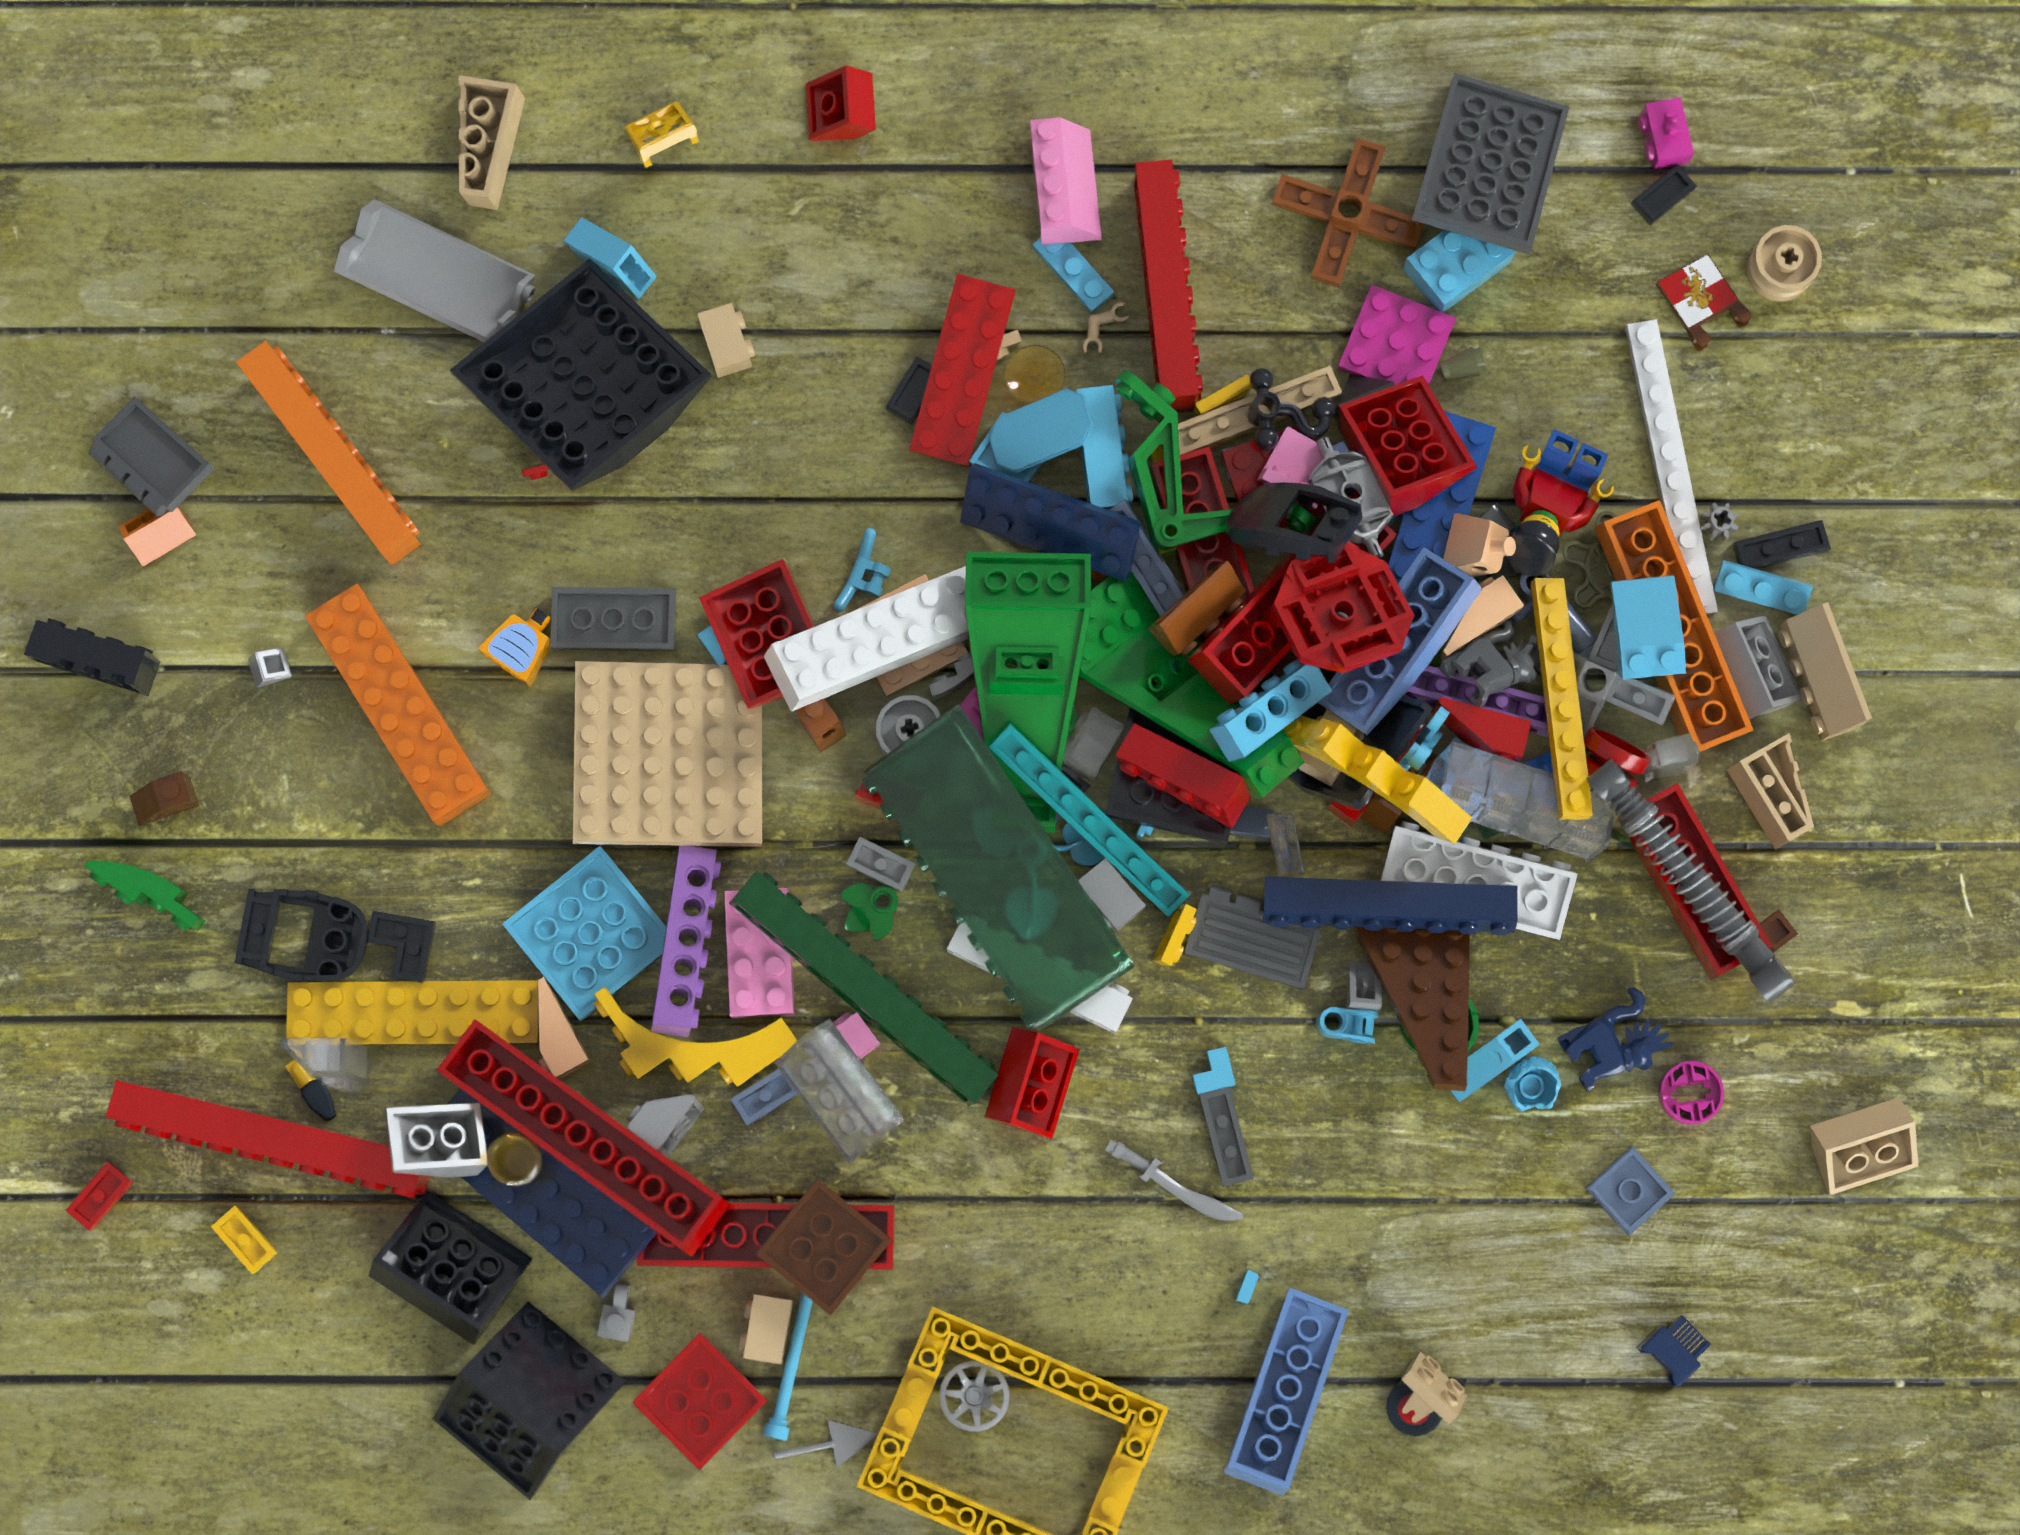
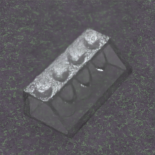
[280,1038,369,1092]

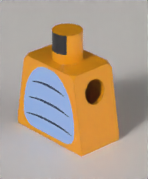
[478,608,551,687]

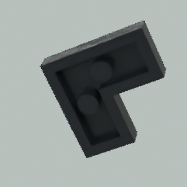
[367,911,436,983]

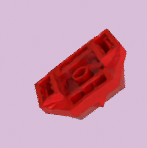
[1272,541,1414,673]

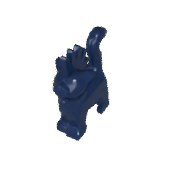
[1557,988,1673,1091]

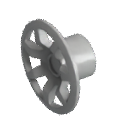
[940,1361,1009,1432]

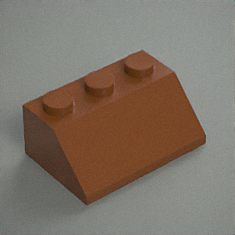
[1148,561,1246,656]

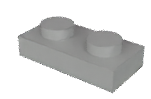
[846,837,916,893]

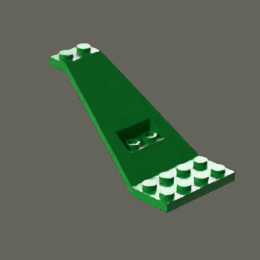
[965,552,1091,833]
[1079,570,1305,799]

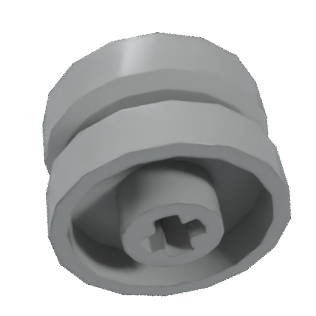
[876,695,944,769]

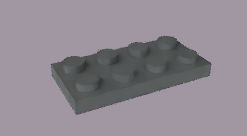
[550,587,676,651]

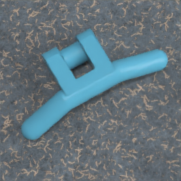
[833,528,891,612]

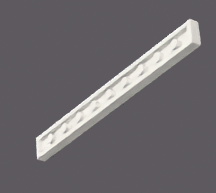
[1625,319,1718,616]

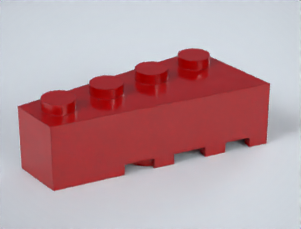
[1115,723,1250,829]

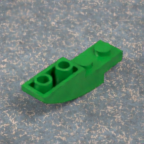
[84,861,206,931]

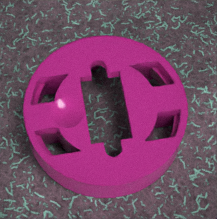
[1658,1061,1724,1125]

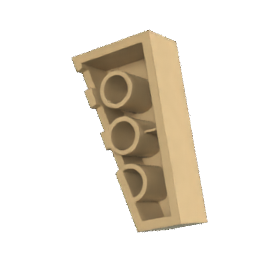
[459,75,525,210]

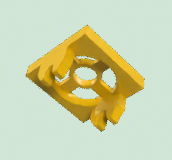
[624,101,699,168]

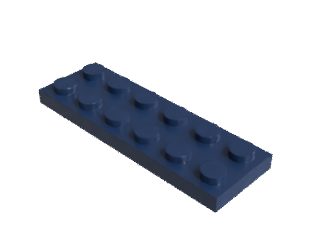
[960,463,1141,581]

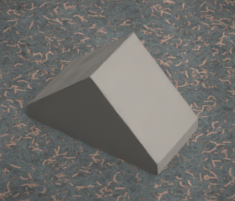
[1345,961,1382,1012]

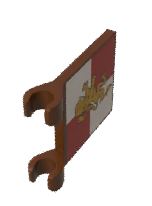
[1656,253,1752,351]

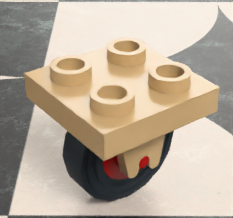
[1386,1352,1467,1437]

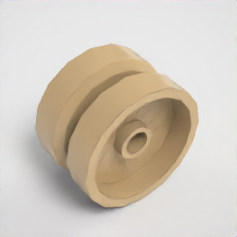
[1747,225,1822,302]

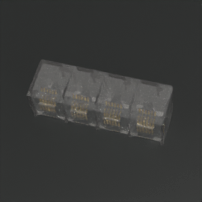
[1429,742,1616,863]

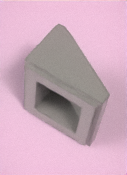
[248,648,292,687]

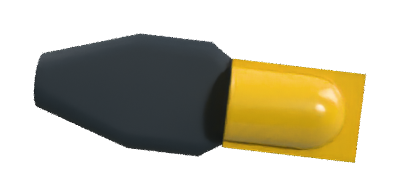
[285,1056,336,1121]

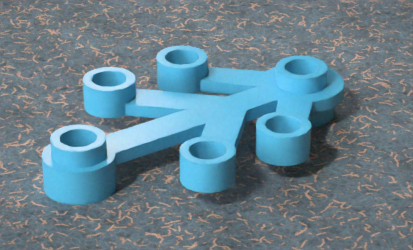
[1398,706,1450,771]

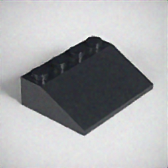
[369,1190,533,1345]

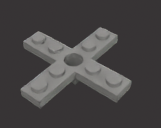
[1527,605,1676,746]

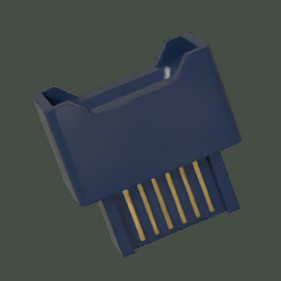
[1636,1315,1711,1388]

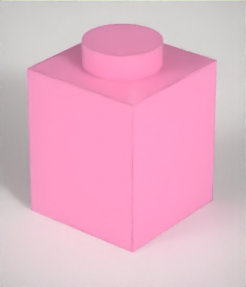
[831,1012,880,1063]

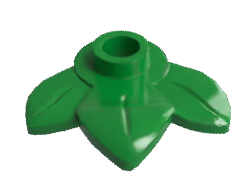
[840,883,899,941]

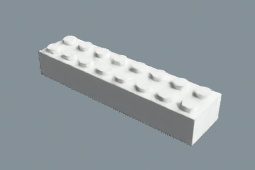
[764,566,969,712]

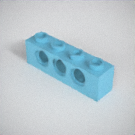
[1209,660,1332,761]

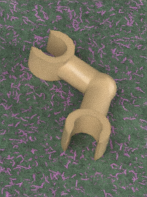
[1082,302,1129,357]

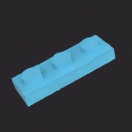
[1032,238,1114,314]
[1713,560,1813,615]

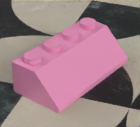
[1030,117,1102,245]

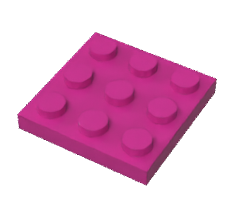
[1337,285,1456,385]

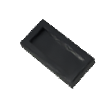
[1631,164,1697,226]
[885,356,932,425]

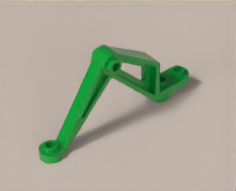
[1115,370,1317,550]

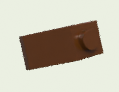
[130,771,199,826]

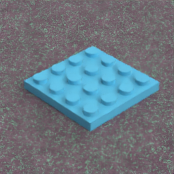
[502,846,666,1021]

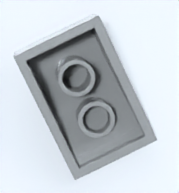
[385,1103,488,1178]

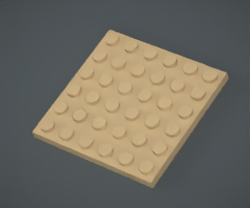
[573,661,762,847]

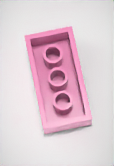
[725,888,795,1020]

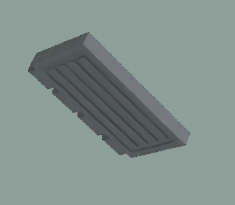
[89,396,215,517]
[1184,884,1321,990]

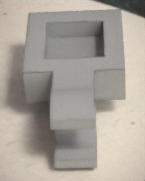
[597,1284,636,1342]

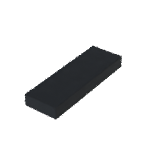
[1732,520,1831,569]

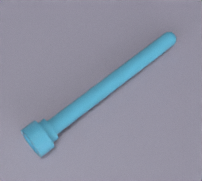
[762,1293,813,1441]

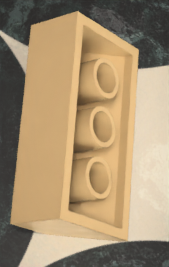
[1778,602,1872,741]

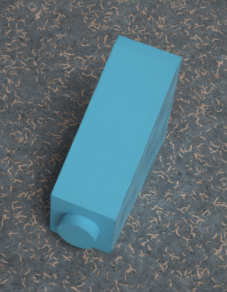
[563,217,657,300]

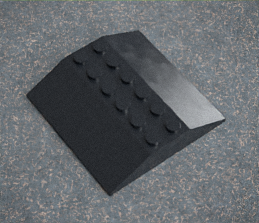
[450,259,711,491]

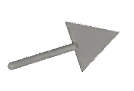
[773,1420,878,1467]

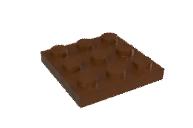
[756,1179,892,1316]

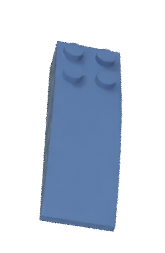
[1317,547,1482,735]
[1223,1287,1349,1496]

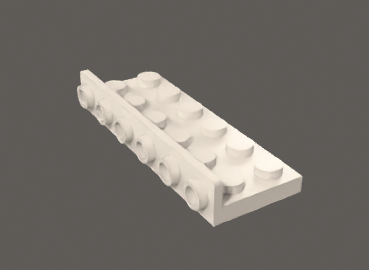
[1380,821,1577,940]

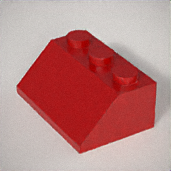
[984,1027,1080,1139]

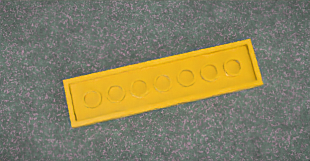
[286,980,539,1046]

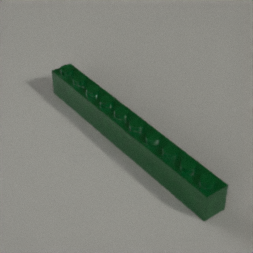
[729,871,998,1106]

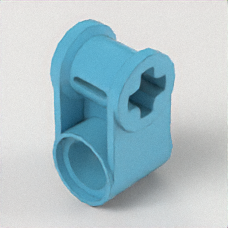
[1316,1007,1378,1044]

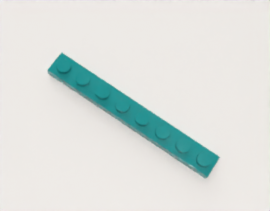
[988,723,1190,917]

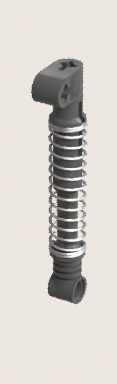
[1586,759,1796,1003]

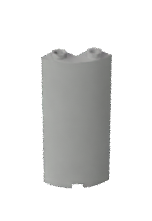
[334,199,536,342]

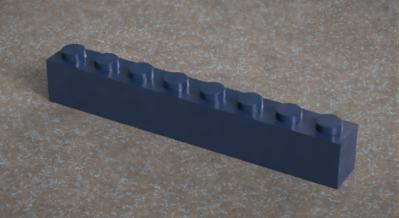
[1263,876,1518,936]

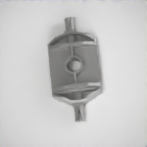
[1307,437,1393,558]

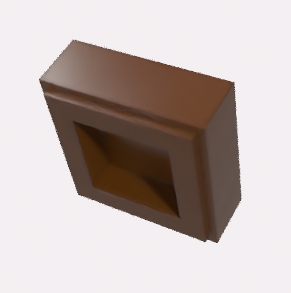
[1759,909,1798,953]

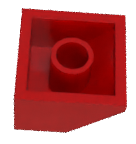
[805,65,876,142]

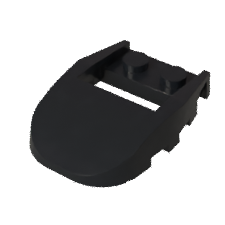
[1226,482,1363,563]
[234,889,368,981]

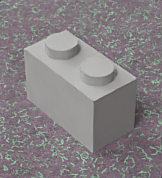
[1076,858,1145,933]

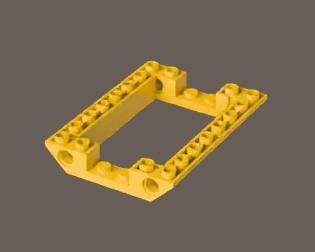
[856,1306,1169,1535]

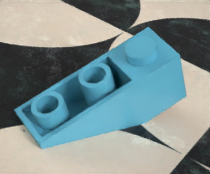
[1450,1019,1540,1102]

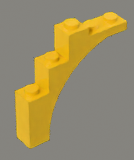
[1283,715,1472,844]
[593,987,799,1087]

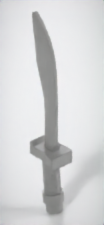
[1105,1139,1244,1221]

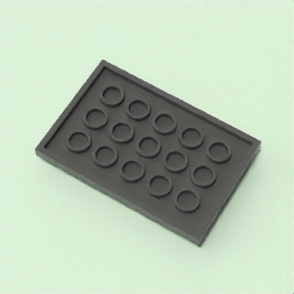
[1411,73,1569,255]

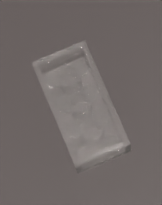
[775,1019,905,1164]

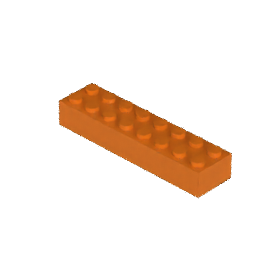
[236,340,421,566]
[1594,500,1754,756]
[304,583,492,827]

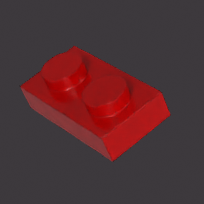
[65,1161,134,1231]

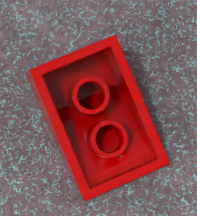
[1431,697,1532,769]

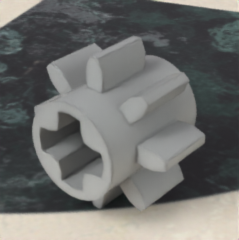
[1700,503,1739,541]

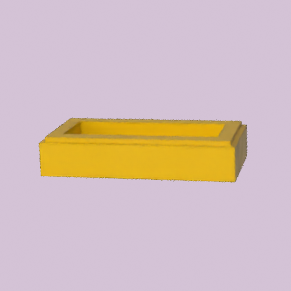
[1193,374,1252,417]

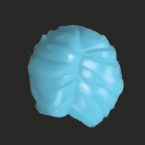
[1504,1056,1561,1112]

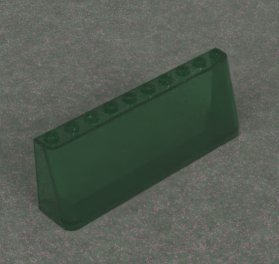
[861,704,1135,1032]

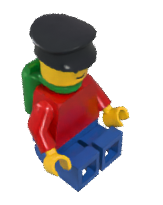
[1506,429,1614,576]

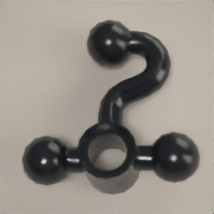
[1247,368,1336,451]

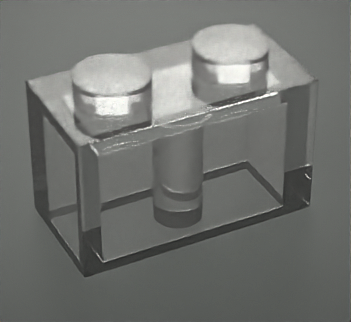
[1063,707,1125,783]
[1642,733,1699,783]

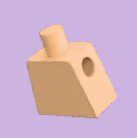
[1443,513,1516,577]

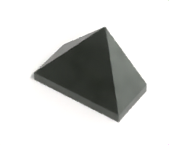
[1335,374,1395,418]

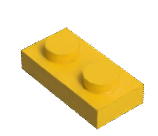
[1152,904,1197,966]
[211,1205,278,1274]

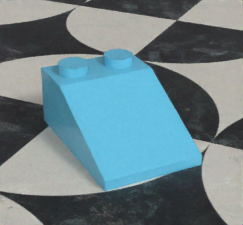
[1611,575,1686,679]

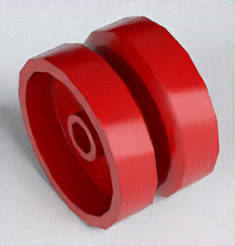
[1584,727,1651,788]

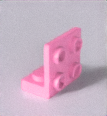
[1257,427,1323,510]

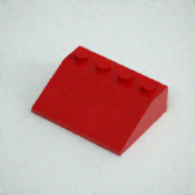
[1338,375,1476,517]
[699,559,816,709]

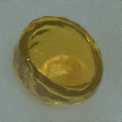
[487,1133,543,1186]

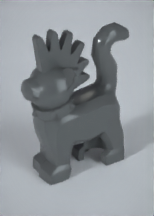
[1439,619,1540,708]

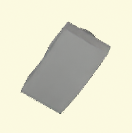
[929,653,974,702]

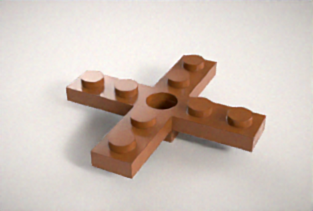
[1272,138,1424,288]

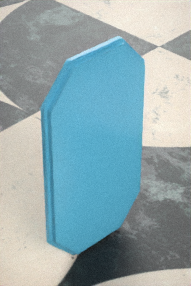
[989,389,1095,474]

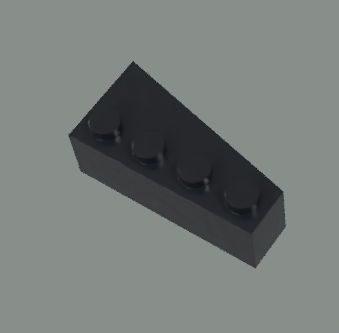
[24,618,160,696]

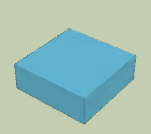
[1234,1270,1259,1304]

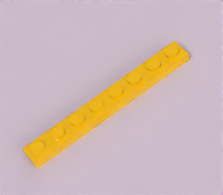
[1530,578,1593,819]

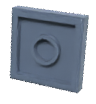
[1585,1146,1676,1236]

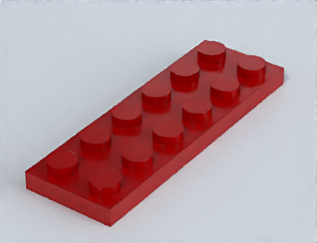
[909,273,1016,467]

